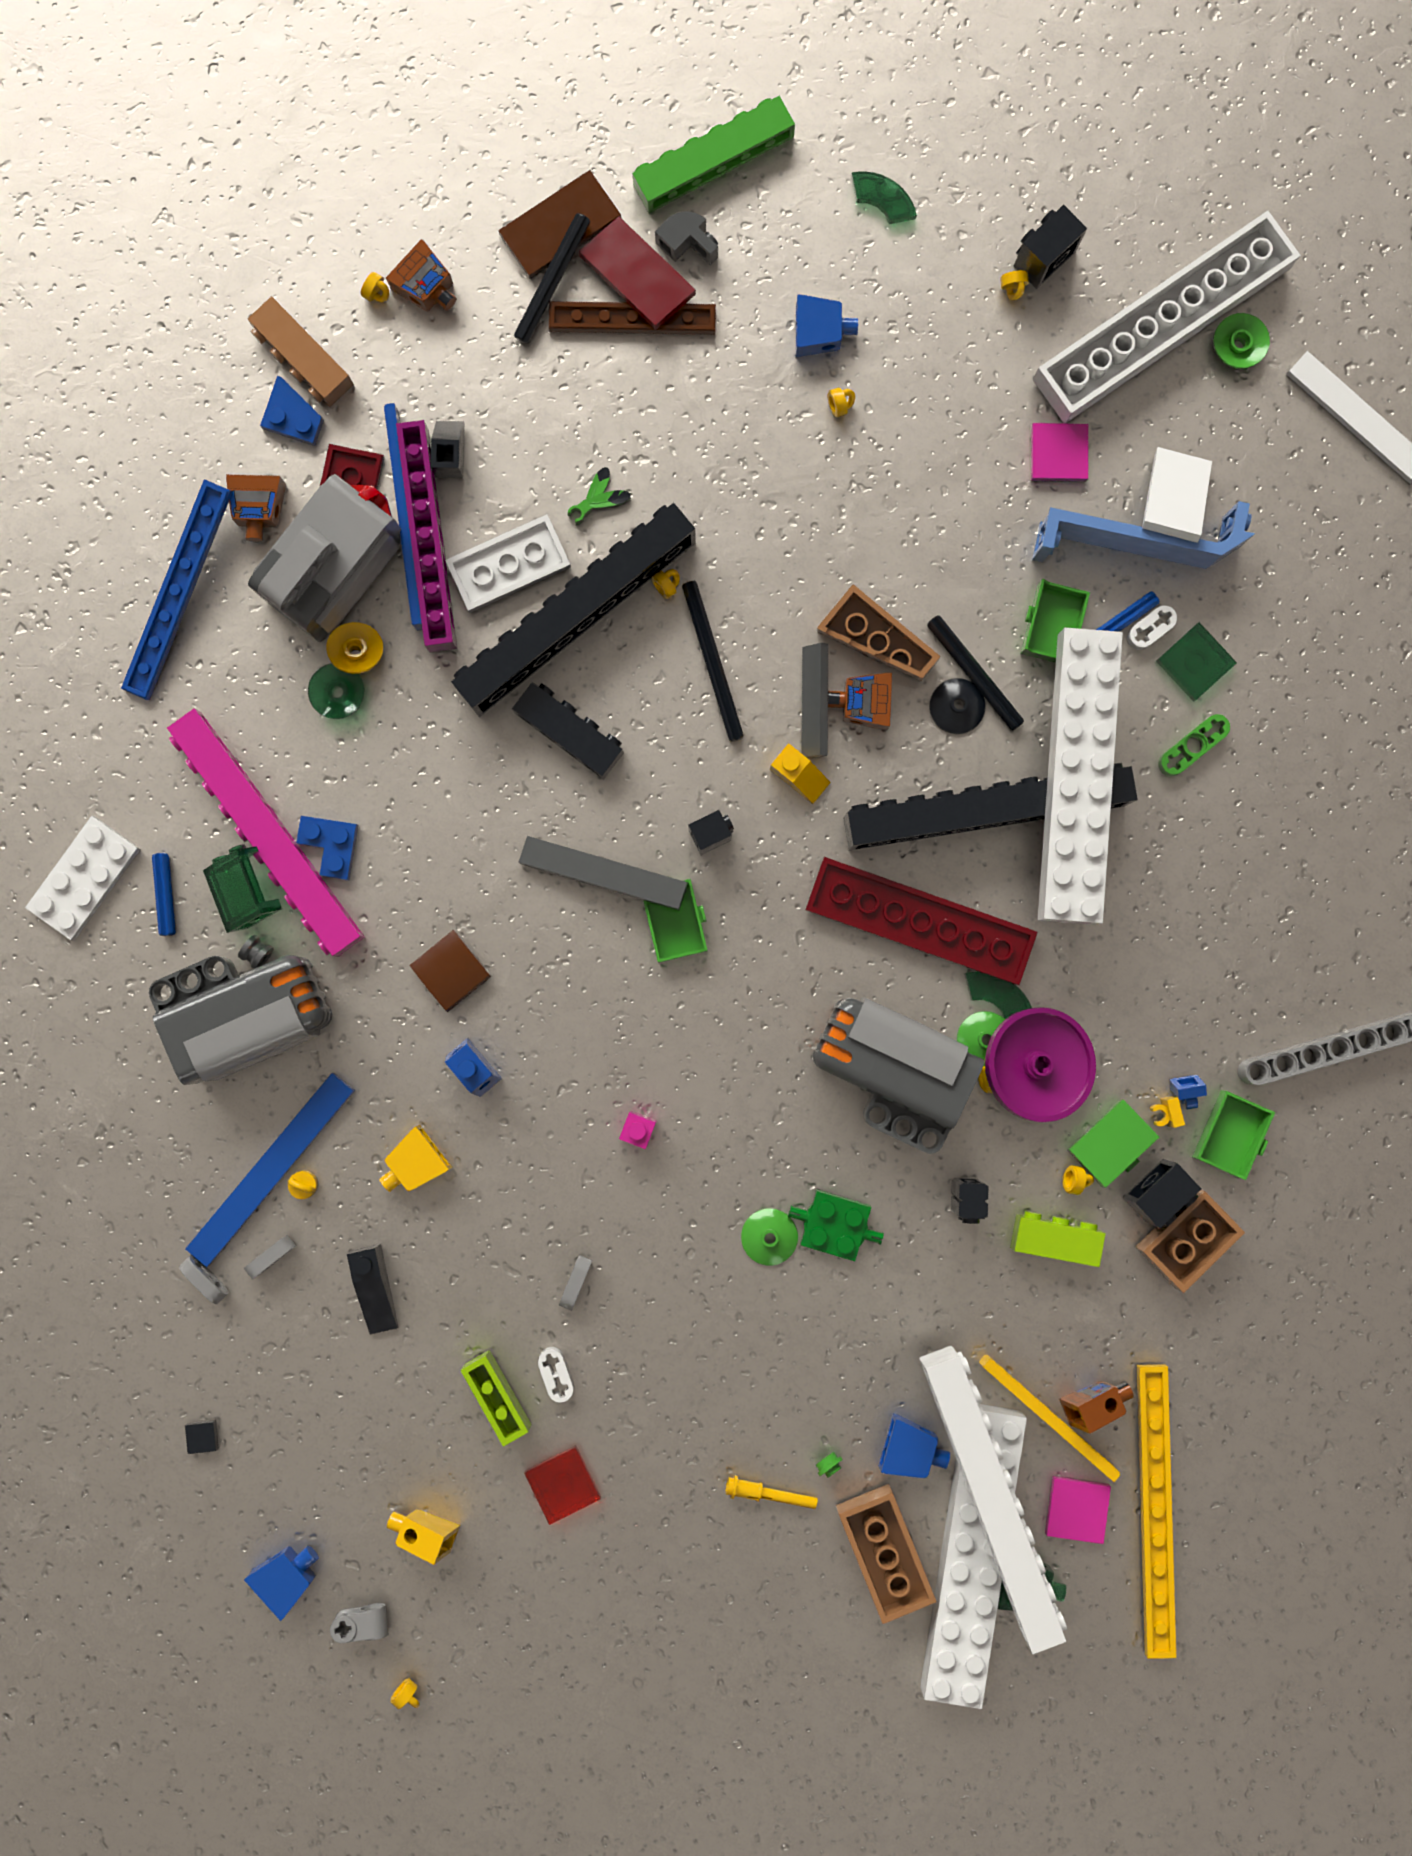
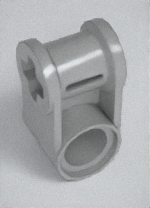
[330,1603,389,1643]

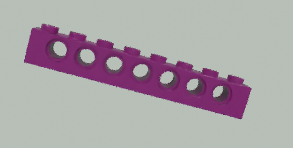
[396,420,457,653]

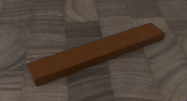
[549,301,716,335]

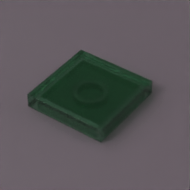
[1156,622,1237,702]

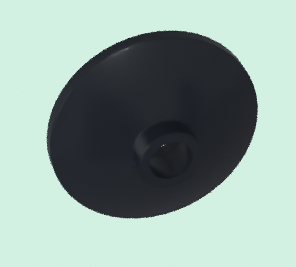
[929,678,986,734]

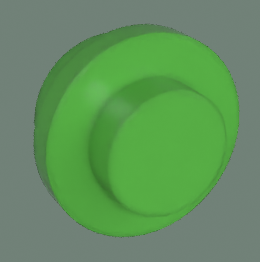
[816,1452,843,1478]

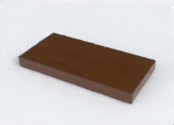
[498,170,621,279]

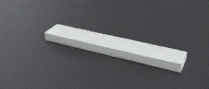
[1286,351,1412,485]

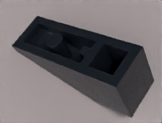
[347,1244,399,1335]

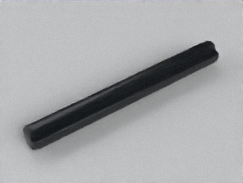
[514,213,590,344]
[927,615,1024,730]

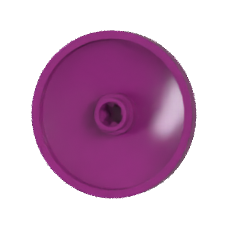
[985,1007,1096,1122]

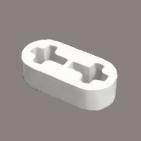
[1127,606,1177,650]
[538,1347,574,1403]

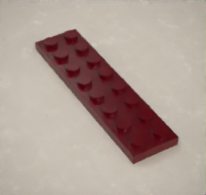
[805,857,1038,985]

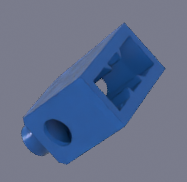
[795,294,858,357]
[445,1038,502,1097]
[878,1413,950,1478]
[244,1546,319,1621]

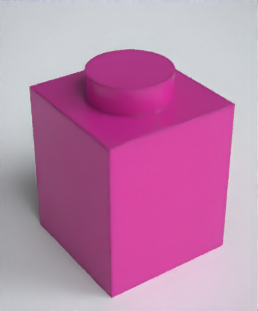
[619,1111,657,1149]

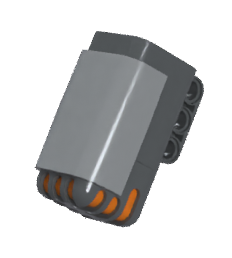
[149,955,333,1085]
[813,998,985,1154]

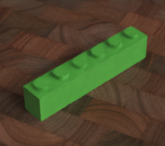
[632,95,795,213]

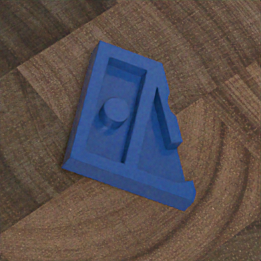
[260,376,324,446]

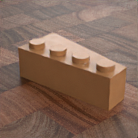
[817,584,941,681]

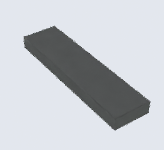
[802,643,828,759]

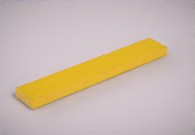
[979,1355,1120,1482]

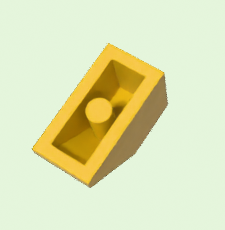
[769,743,831,804]

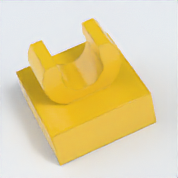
[1150,1096,1185,1128]

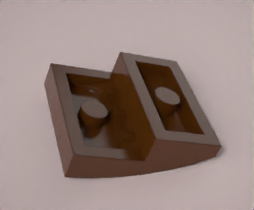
[409,930,491,1012]

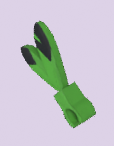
[568,467,631,525]

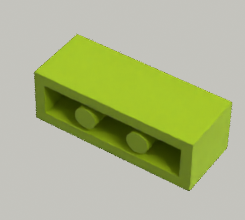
[1010,1211,1106,1267]
[460,1350,532,1447]

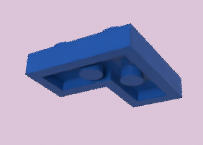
[296,816,358,880]

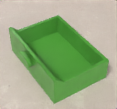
[1020,579,1090,663]
[643,879,708,963]
[1192,1090,1275,1180]
[1067,1099,1159,1188]

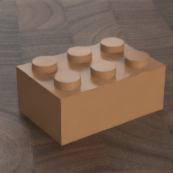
[1135,1190,1245,1293]

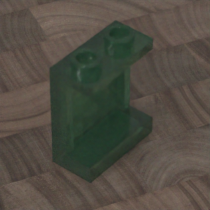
[203,844,282,933]

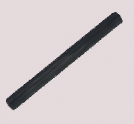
[682,580,744,742]

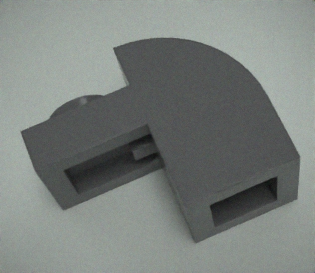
[655,211,718,265]

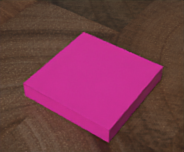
[1031,423,1089,482]
[1045,1476,1111,1544]

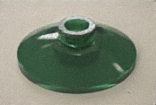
[308,663,365,719]

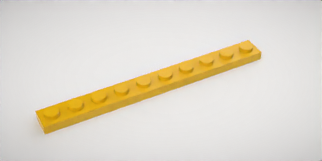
[1137,1364,1176,1659]

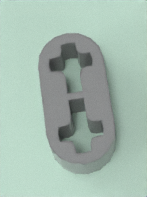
[244,1235,296,1280]
[179,1255,228,1304]
[559,1255,592,1311]

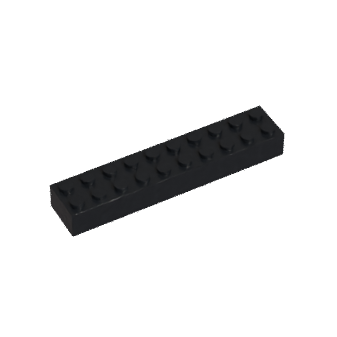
[451,502,696,718]
[843,763,1138,851]

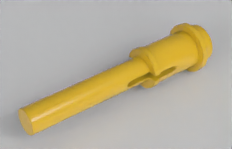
[725,1475,818,1509]

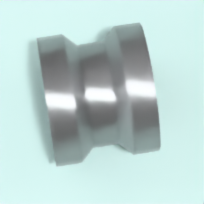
[238,935,274,969]

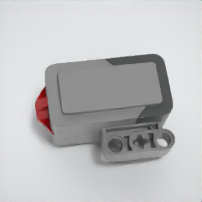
[248,474,401,642]

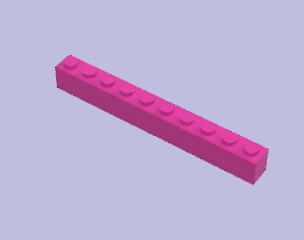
[167,708,365,957]

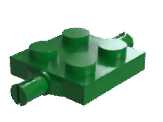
[788,1189,884,1262]

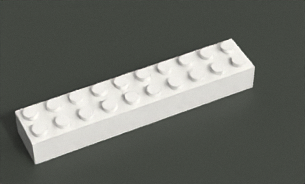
[1033,211,1301,423]
[1038,627,1123,925]
[919,1346,1067,1654]
[920,1404,1027,1709]

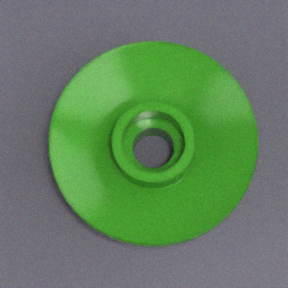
[1213,313,1270,369]
[957,1011,1005,1066]
[741,1208,798,1266]

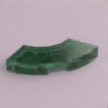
[851,171,917,224]
[964,971,1032,1019]

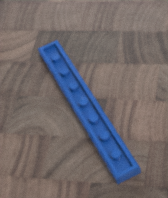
[384,403,422,631]
[121,479,233,700]
[185,1073,355,1267]

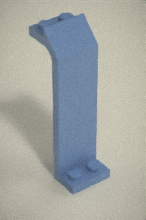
[1032,501,1255,569]

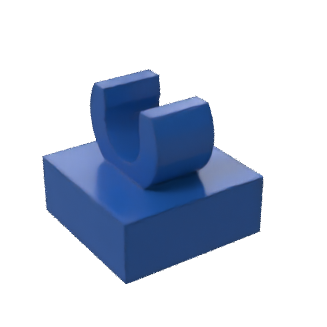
[1169,1075,1207,1110]

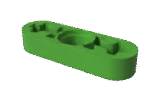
[1158,714,1230,776]

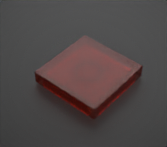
[524,1445,601,1525]

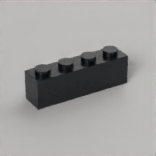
[512,682,624,780]

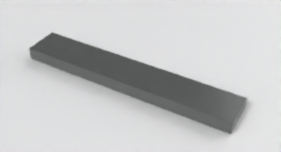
[519,836,688,911]

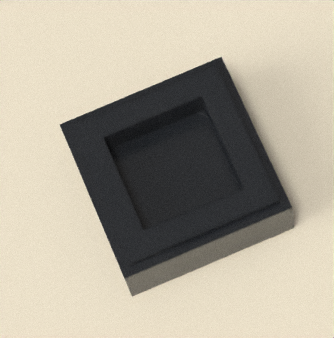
[185,1420,219,1454]

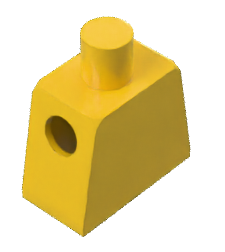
[379,1125,452,1192]
[387,1509,460,1565]

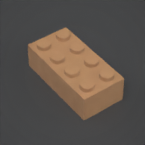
[836,1484,937,1624]

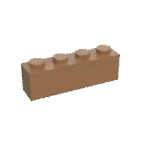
[247,296,354,407]

